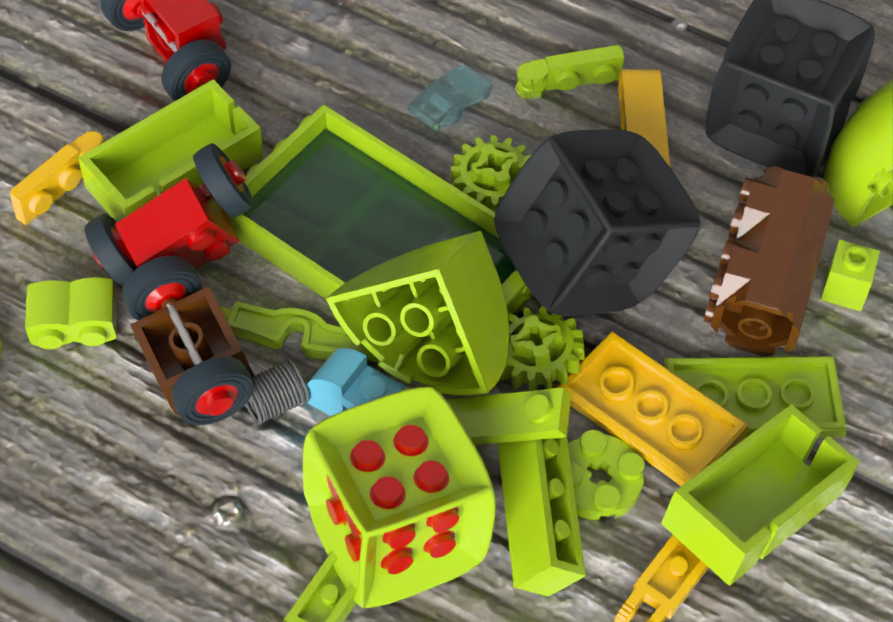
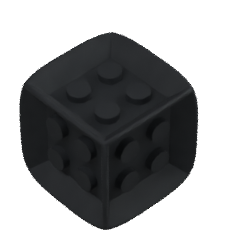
[705,0,875,177]
[494,129,701,316]

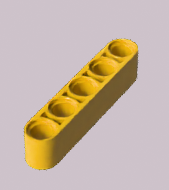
[618,69,671,168]

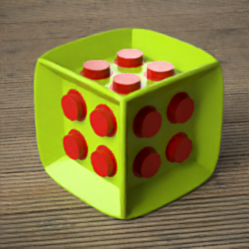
[303,387,496,608]

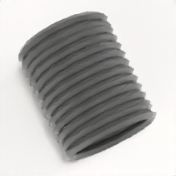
[245,359,310,425]

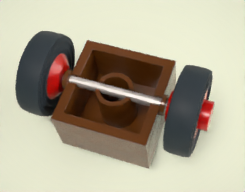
[122,256,254,425]

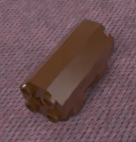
[703,166,835,357]

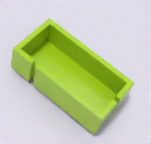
[78,79,264,222]
[661,404,860,586]

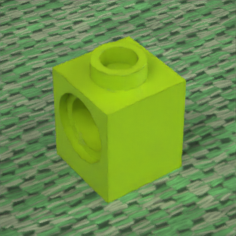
[820,240,880,312]

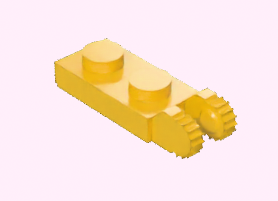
[10,130,104,225]
[614,535,709,622]

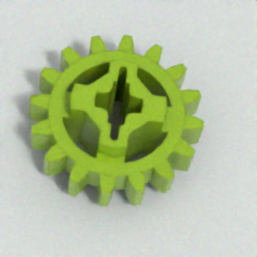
[450,135,531,213]
[500,306,585,391]

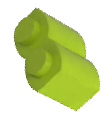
[25,277,118,349]

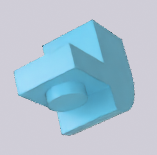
[307,348,404,416]

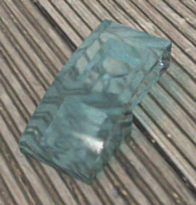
[408,65,493,131]

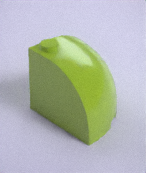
[824,78,893,228]
[326,231,509,395]

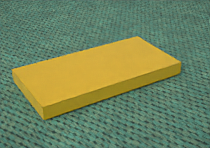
[557,331,748,486]

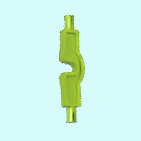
[220,302,381,363]

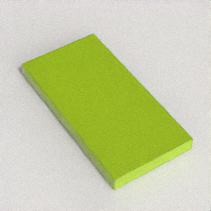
[662,356,847,440]

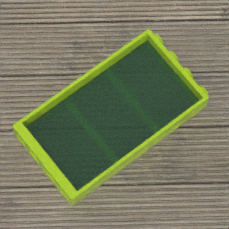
[223,104,533,322]

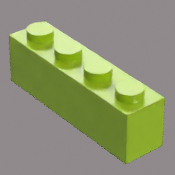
[497,437,586,597]

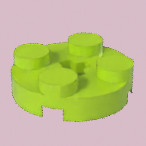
[568,430,644,520]

